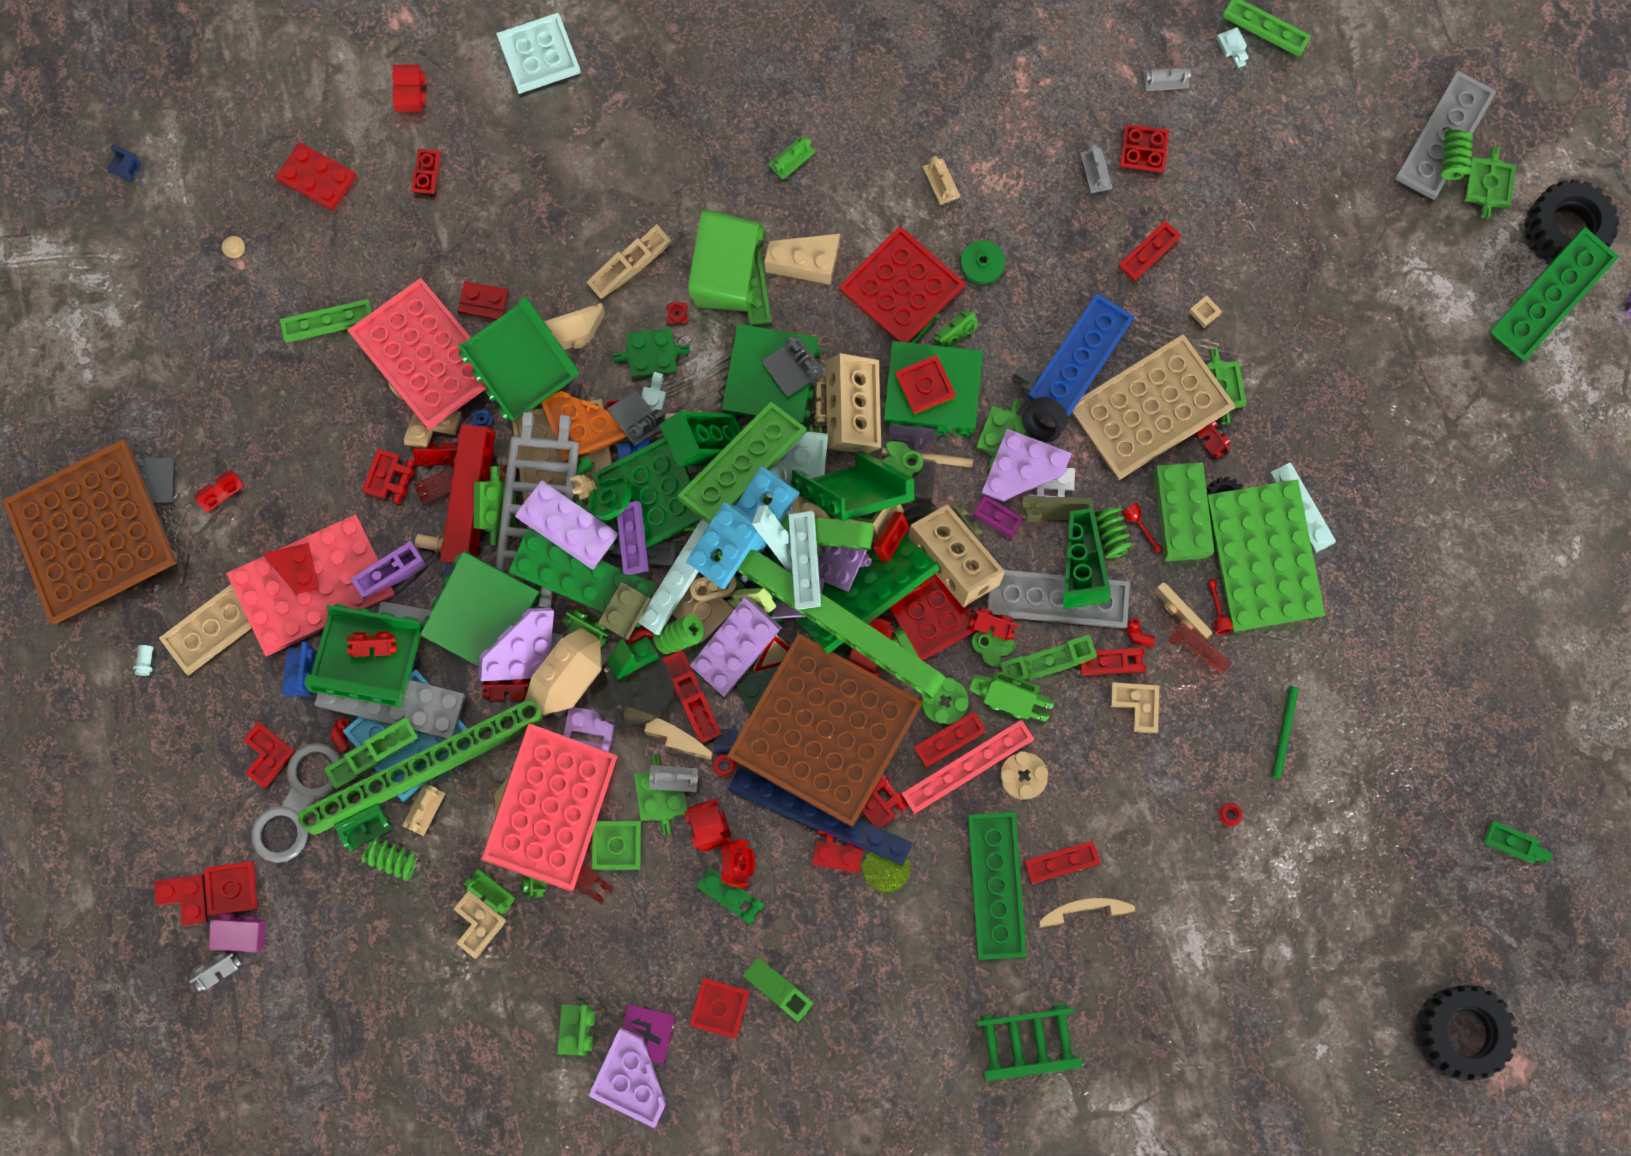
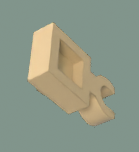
[570,475,597,503]

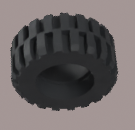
[1524,179,1619,265]
[1416,985,1518,1081]

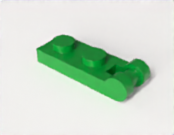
[696,867,765,925]

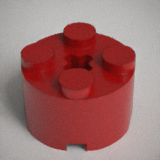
[684,798,731,853]

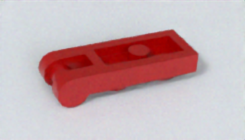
[1080,648,1146,676]

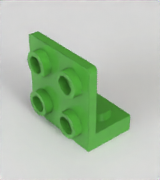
[557,1004,595,1056]

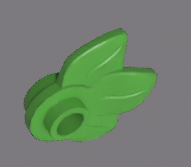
[882,441,923,477]
[971,626,1016,667]

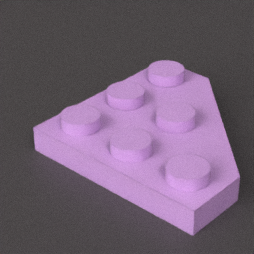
[982,429,1072,502]
[478,608,554,681]
[588,1028,666,1128]

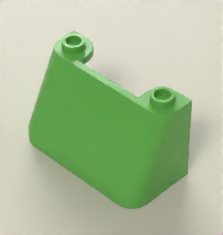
[689,210,766,312]

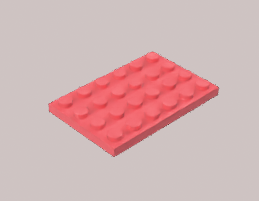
[347,278,487,431]
[226,514,395,656]
[481,723,617,892]

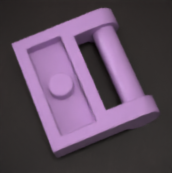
[563,707,616,752]

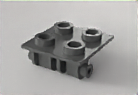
[761,336,825,398]
[607,391,666,446]
[133,455,174,503]

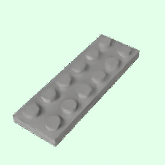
[1395,71,1497,200]
[987,570,1130,629]
[314,680,466,739]

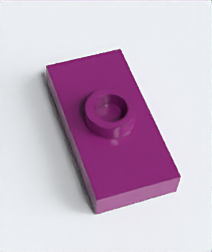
[972,495,1024,539]

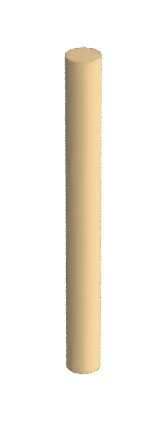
[882,447,973,468]

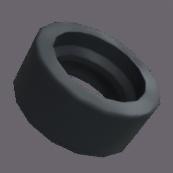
[1022,397,1068,442]

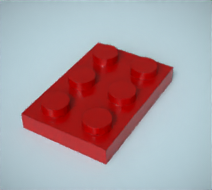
[275,142,357,212]

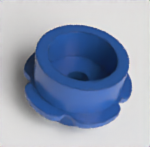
[471,408,493,428]

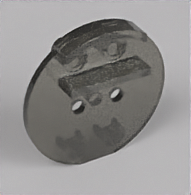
[586,658,675,727]

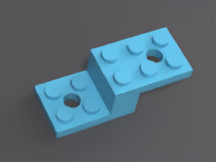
[686,466,800,589]

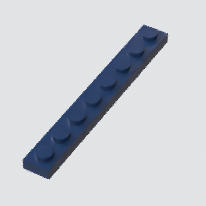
[728,768,913,867]

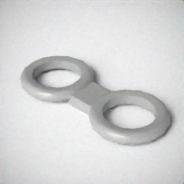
[251,742,341,863]

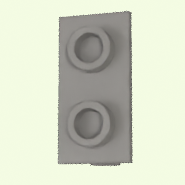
[1143,67,1191,91]
[1080,144,1113,193]
[649,765,698,792]
[190,950,242,991]

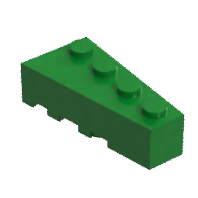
[1063,508,1110,609]

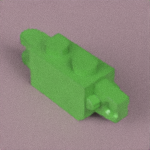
[970,672,1054,721]

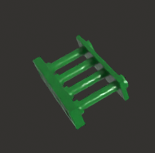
[975,1004,1083,1081]

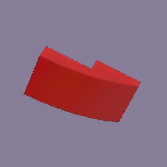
[411,149,441,194]

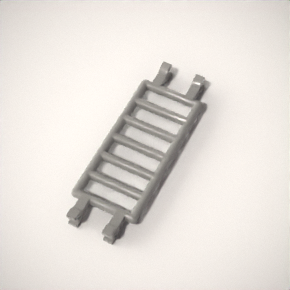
[495,412,579,608]

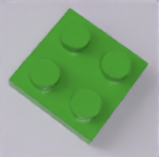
[592,821,641,870]

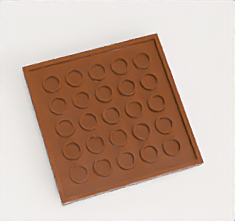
[2,439,177,625]
[727,633,923,828]

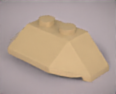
[544,303,605,350]
[525,628,602,716]

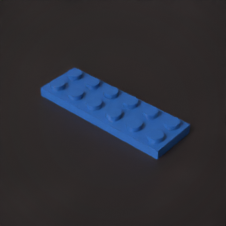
[1027,293,1135,417]

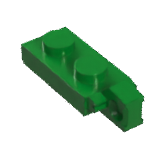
[1482,820,1553,864]

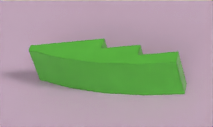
[324,717,418,790]

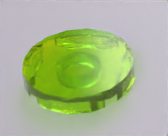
[863,852,911,893]

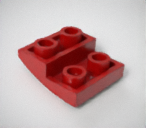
[1120,124,1169,173]

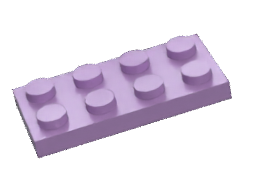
[515,480,619,570]
[690,596,782,697]

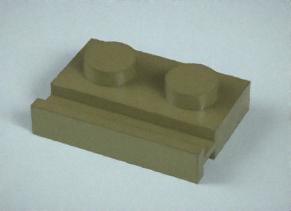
[597,582,650,640]

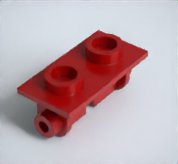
[1196,421,1231,459]
[413,442,458,466]
[194,469,244,513]
[968,607,1020,641]
[347,631,396,657]
[481,679,531,701]

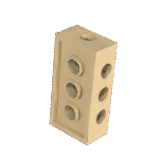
[826,353,881,454]
[908,504,1005,607]

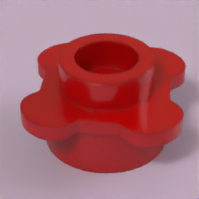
[666,302,688,324]

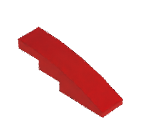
[661,650,722,744]

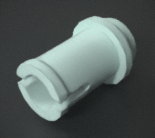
[133,645,154,676]

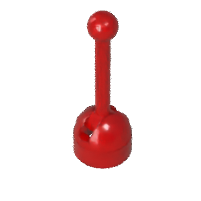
[1121,502,1163,553]
[1207,579,1234,634]

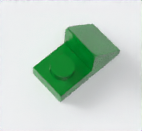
[606,636,659,680]

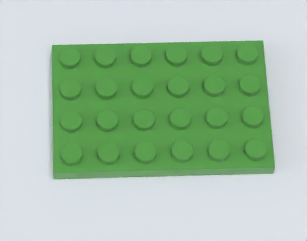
[1207,479,1325,632]

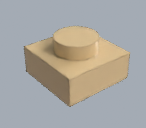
[1189,295,1222,328]

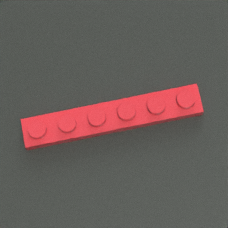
[902,719,1034,814]

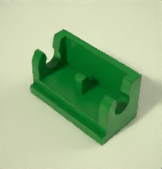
[334,804,393,852]

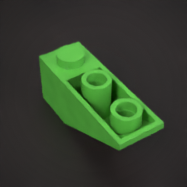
[742,957,814,1023]

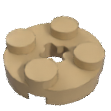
[1000,751,1048,800]

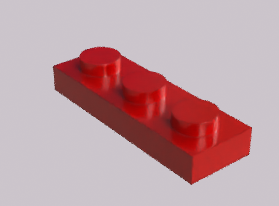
[1118,220,1181,282]
[913,712,987,768]
[1024,841,1101,885]

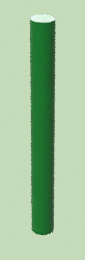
[1271,686,1299,779]

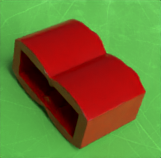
[393,64,426,112]

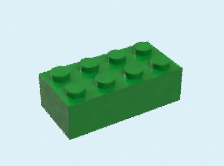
[660,411,741,467]

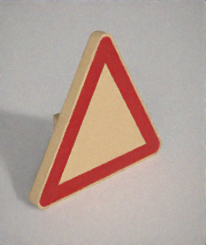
[753,634,791,672]

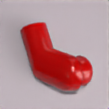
[1126,618,1155,648]
[626,626,654,646]
[330,718,351,754]

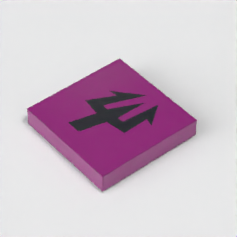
[622,1005,675,1064]

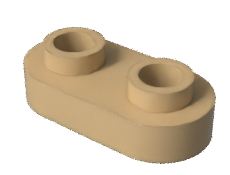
[690,576,737,603]

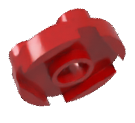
[720,839,755,888]

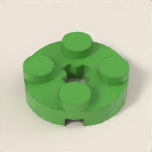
[922,678,969,726]

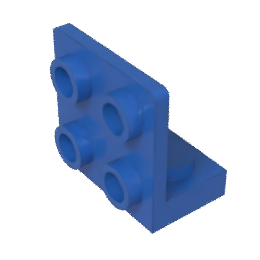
[282,642,317,697]

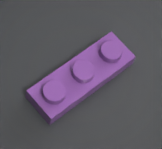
[617,501,649,575]

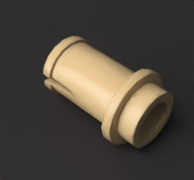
[415,534,444,554]

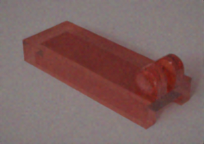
[414,466,455,506]
[1169,623,1232,674]

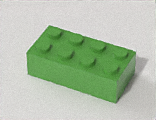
[1153,462,1214,562]

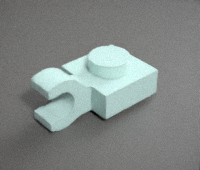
[1216,28,1248,68]
[641,372,667,412]

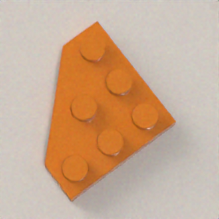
[542,391,629,463]

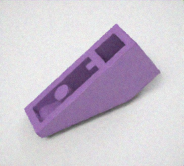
[350,541,427,599]

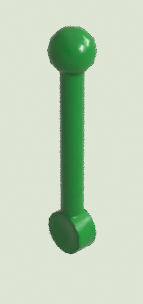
[909,313,941,343]

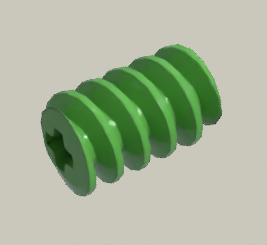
[1441,129,1473,180]
[1094,507,1133,559]
[653,614,704,655]
[362,836,417,881]

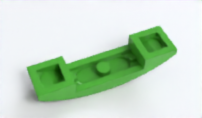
[1000,634,1097,681]

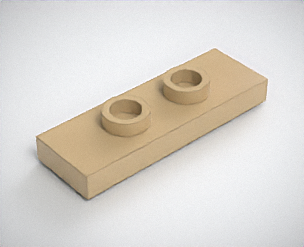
[1154,582,1212,643]

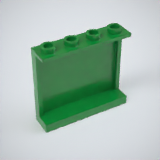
[458,296,581,422]
[722,324,822,425]
[883,341,983,437]
[791,451,914,521]
[420,551,541,666]
[305,604,422,708]

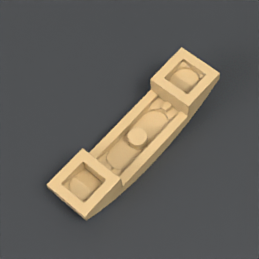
[1037,898,1135,928]

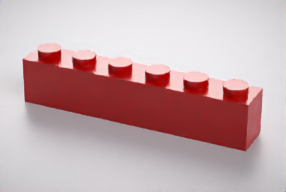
[440,425,496,563]

